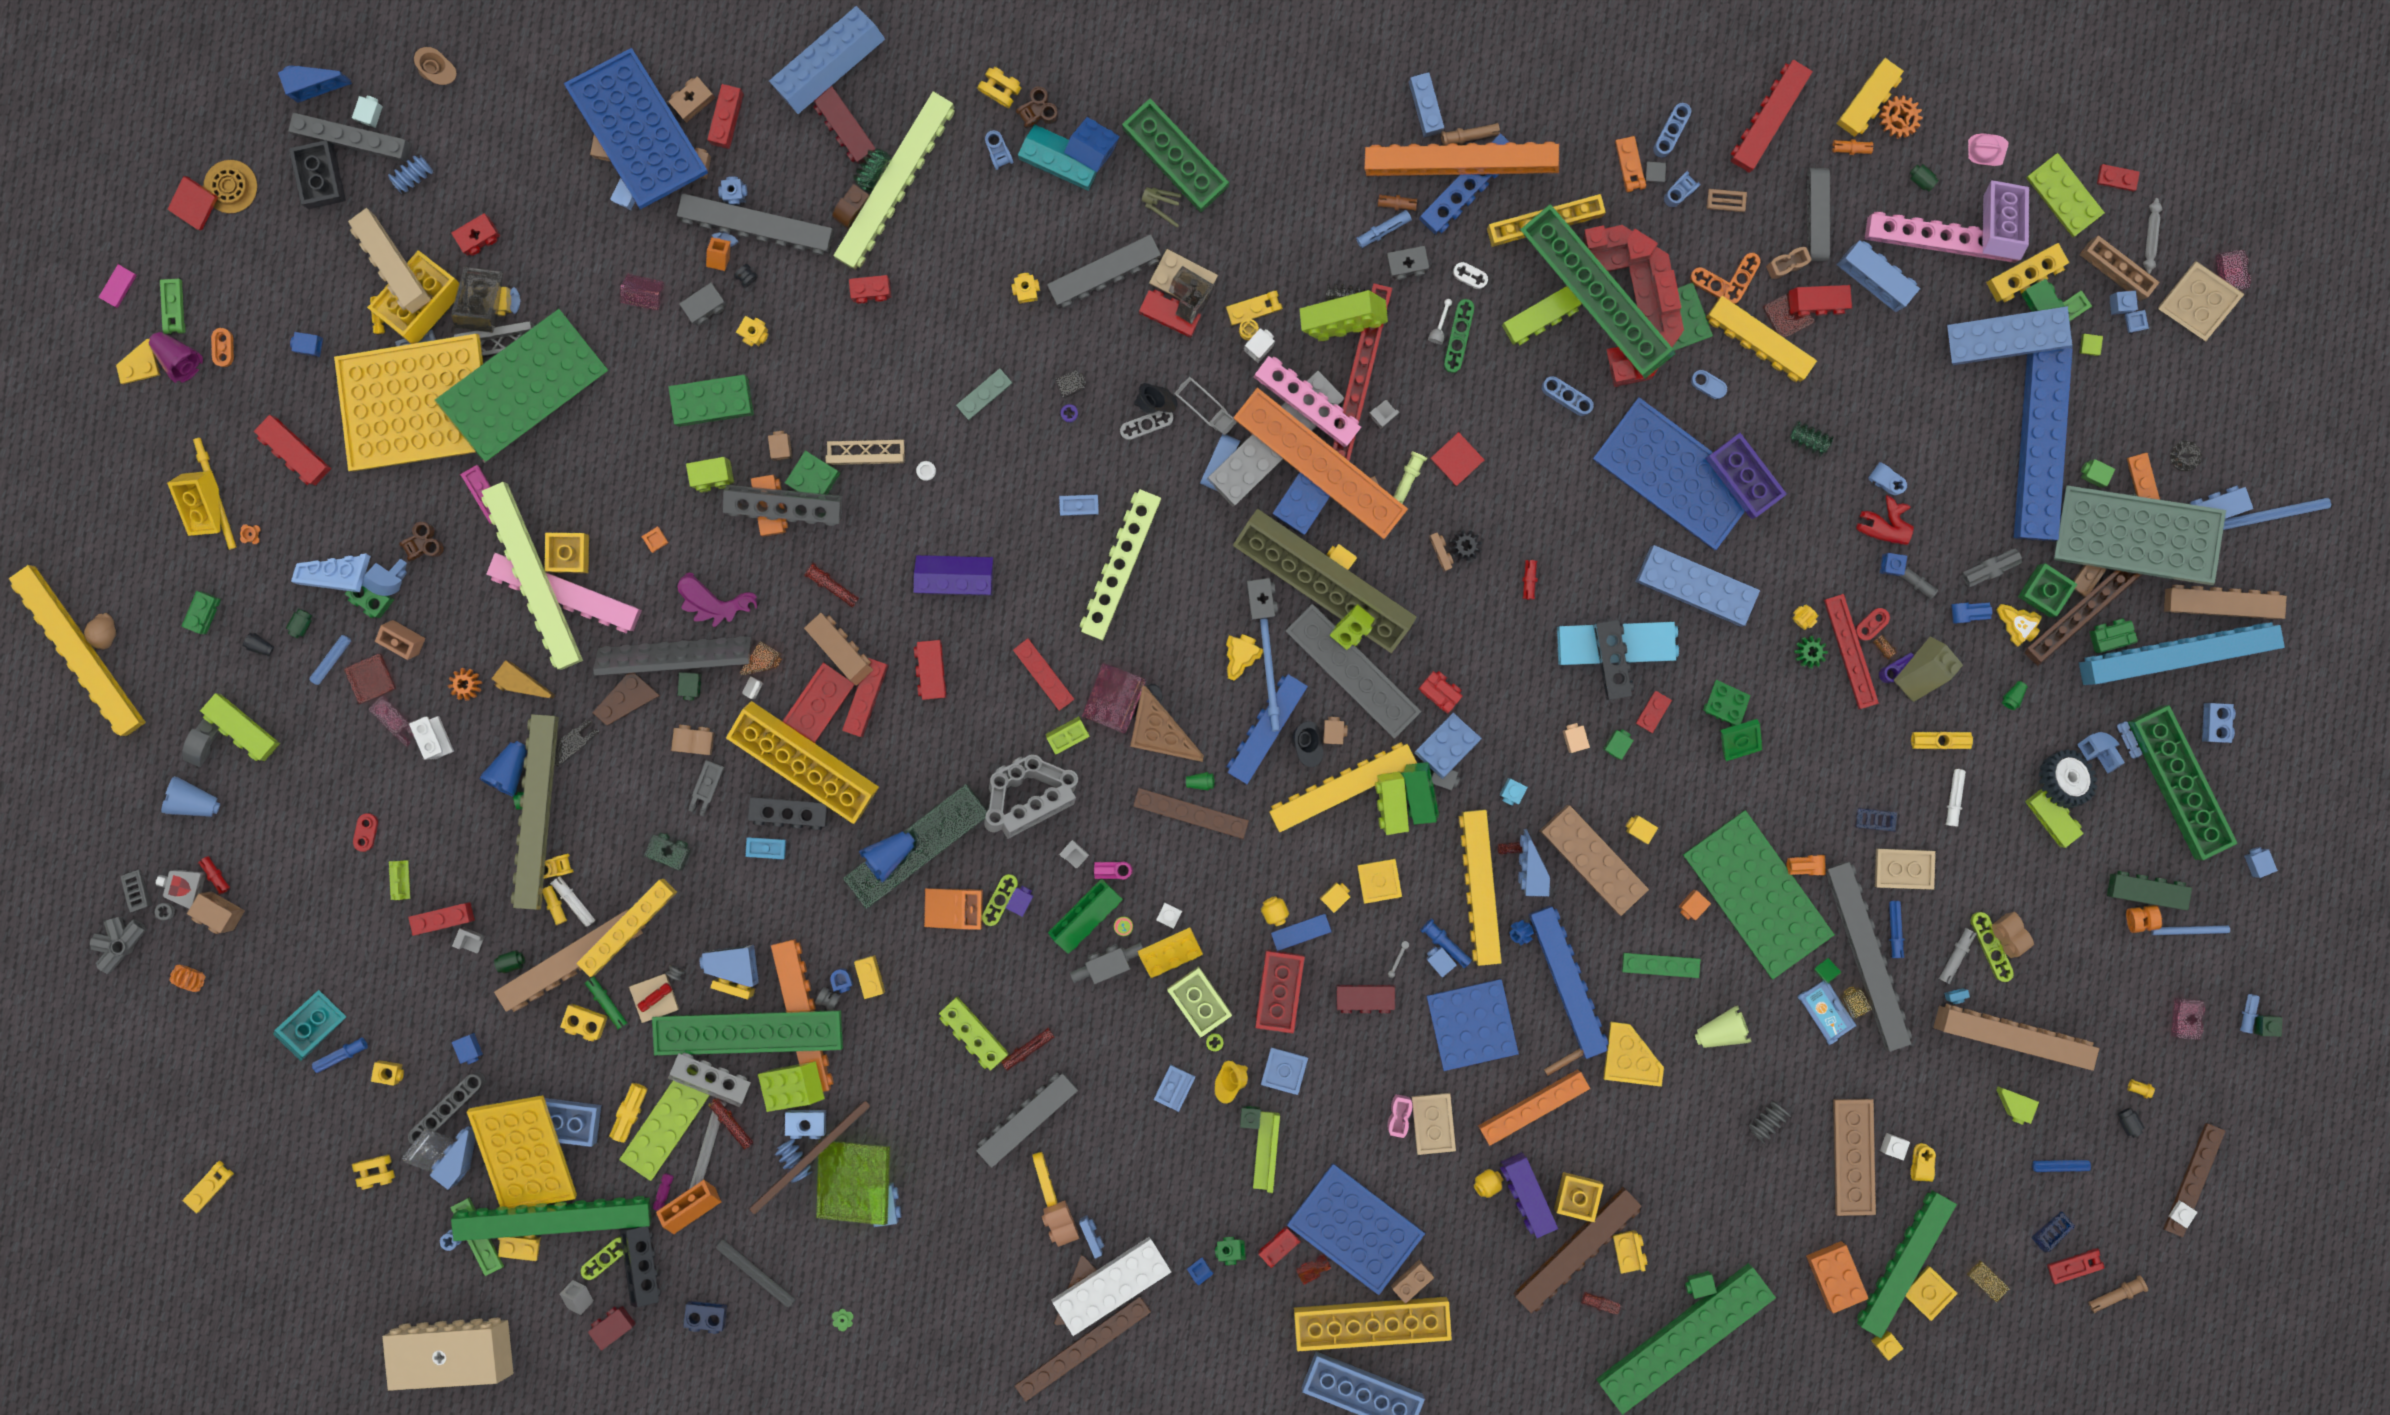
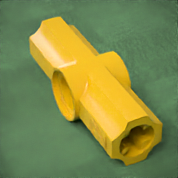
[1911,732,1973,749]
[609,1083,648,1143]

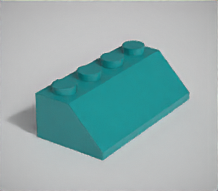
[1018,125,1097,191]

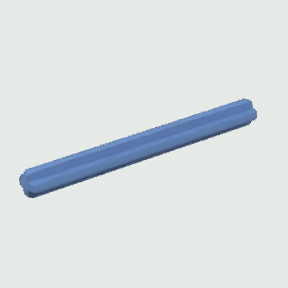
[2223,498,2331,530]

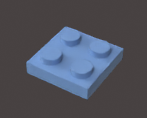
[1261,1047,1308,1095]

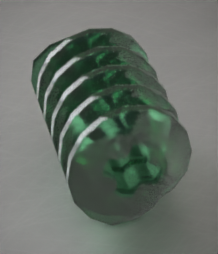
[853,148,891,192]
[1790,420,1834,457]

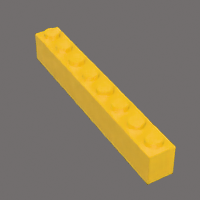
[1269,742,1417,832]
[1459,810,1501,966]

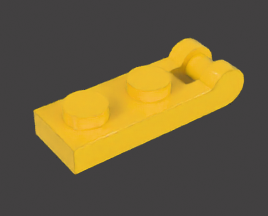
[1226,291,1283,326]
[182,1160,234,1214]

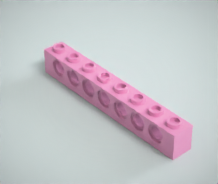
[1864,212,2019,263]

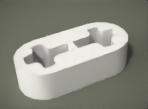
[1453,262,1488,289]

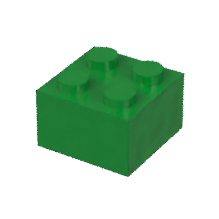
[785,450,840,495]
[2018,563,2077,617]

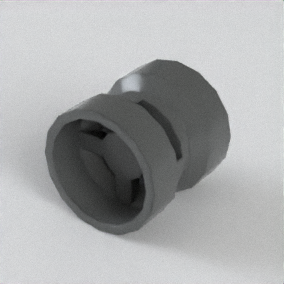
[815,987,841,1011]

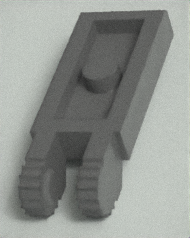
[689,760,725,817]

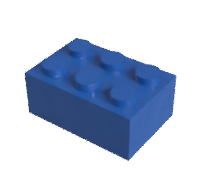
[1272,473,1330,536]

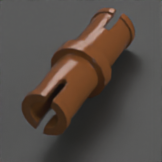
[1378,194,1417,211]

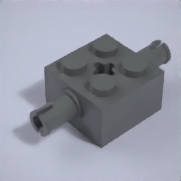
[1070,942,1144,984]

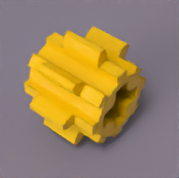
[1792,605,1818,630]

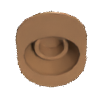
[414,47,457,85]

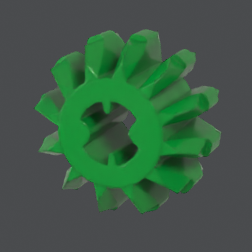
[1794,636,1828,668]

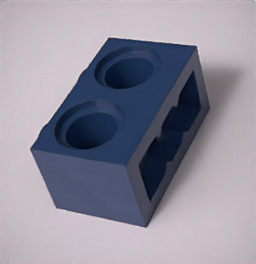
[683,1301,727,1334]

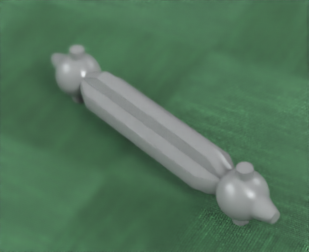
[2143,198,2162,274]

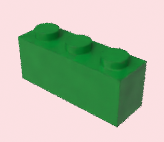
[1401,762,1439,824]

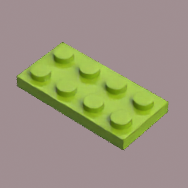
[2026,153,2105,237]

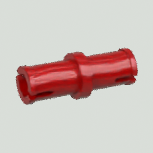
[1522,560,1538,600]
[198,856,230,895]

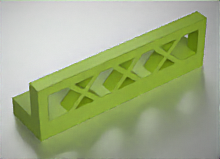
[1253,1111,1280,1193]

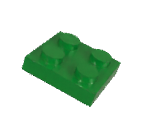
[1721,719,1762,761]

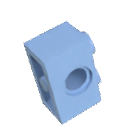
[785,1110,826,1139]

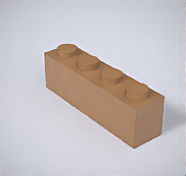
[804,613,873,686]

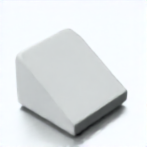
[742,677,763,699]

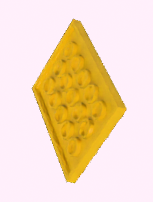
[467,1095,577,1208]

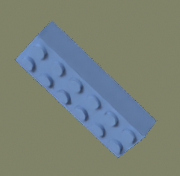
[769,6,885,114]
[1947,306,2072,365]
[1635,545,1760,627]
[1302,1351,1425,1415]

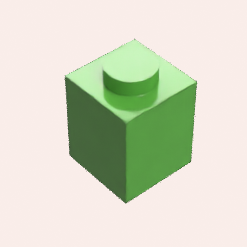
[2081,459,2115,488]

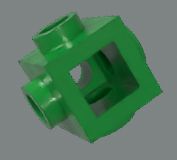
[1215,1237,1246,1265]

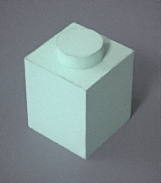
[352,96,383,128]

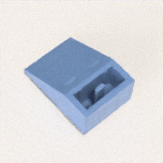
[1518,829,1550,896]
[430,1126,476,1190]

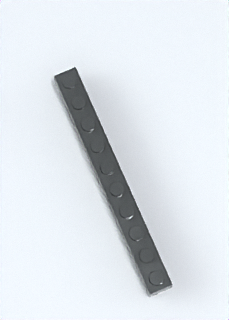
[1826,861,1912,1052]

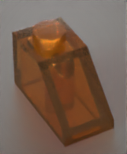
[740,641,782,676]

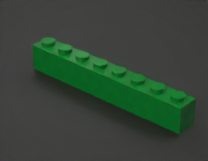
[1857,1190,1957,1338]

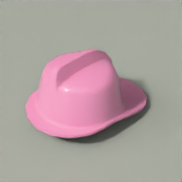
[1968,134,2009,166]

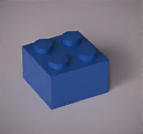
[1064,117,1120,172]

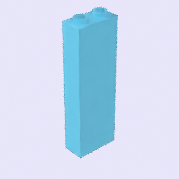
[1557,622,1679,665]

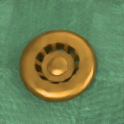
[203,160,257,213]

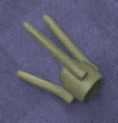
[1142,187,1181,227]

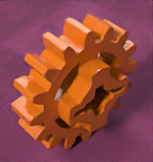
[1879,95,1923,139]

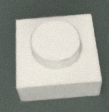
[1157,903,1182,929]
[2168,1201,2197,1228]

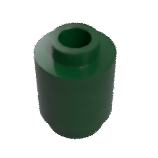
[1910,164,1939,192]
[286,608,313,638]
[494,950,525,974]

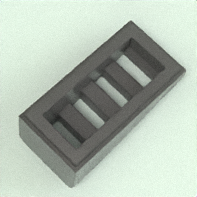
[121,869,153,913]

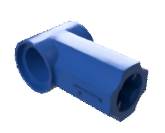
[1951,602,1992,623]

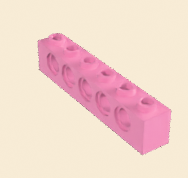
[1253,356,1361,447]

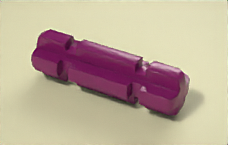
[653,1173,674,1211]

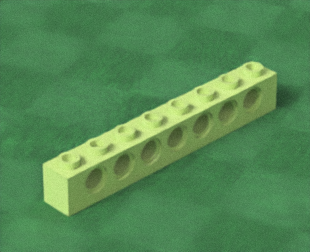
[1079,489,1161,641]

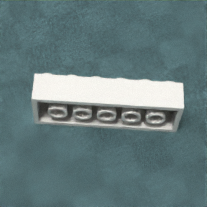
[1051,1237,1171,1336]

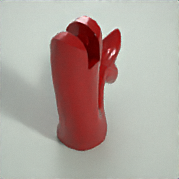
[1856,495,1914,545]

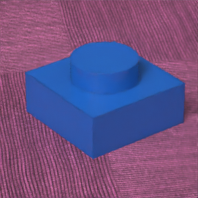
[1187,1258,1214,1286]

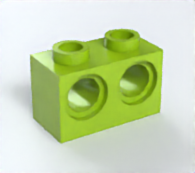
[1330,604,1375,650]

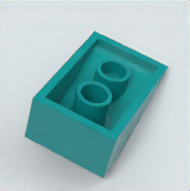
[273,990,346,1061]

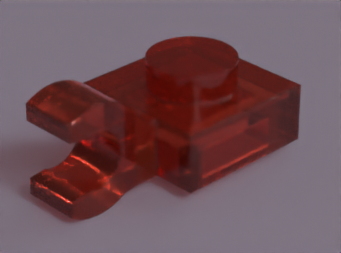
[1296,1254,1331,1285]

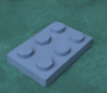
[1415,713,1482,779]

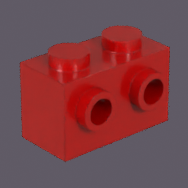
[849,275,891,304]

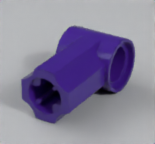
[1879,653,1914,683]

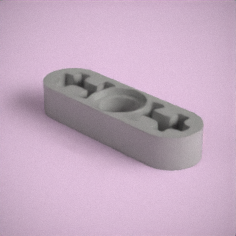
[1120,411,1173,440]

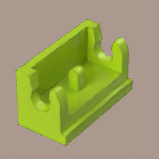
[1046,716,1090,754]

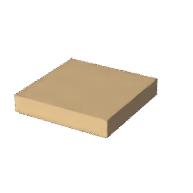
[629,974,679,1023]

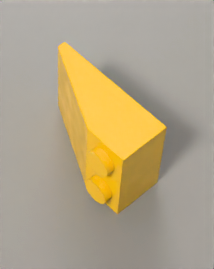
[167,471,220,536]

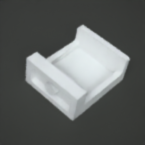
[409,716,454,760]

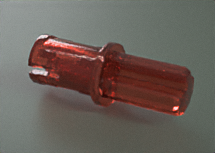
[1581,1292,1620,1315]

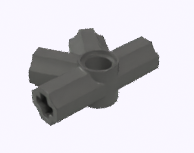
[90,917,147,974]

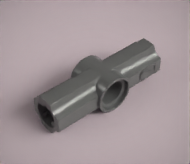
[1962,548,2022,587]

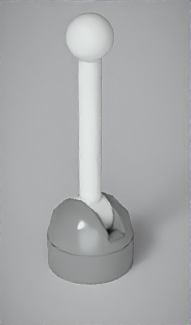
[1428,299,1452,345]

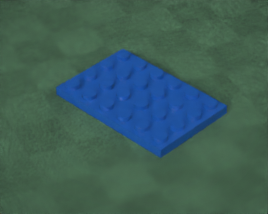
[1287,1163,1425,1295]

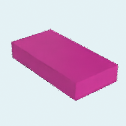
[99,265,137,308]

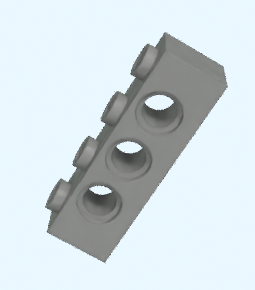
[668,1053,751,1107]

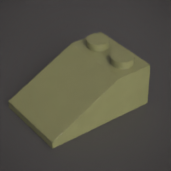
[1894,636,1963,702]

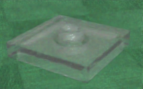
[402,1128,455,1172]

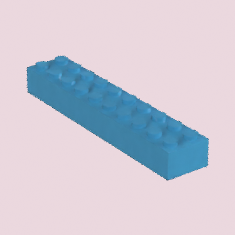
[2079,622,2285,685]

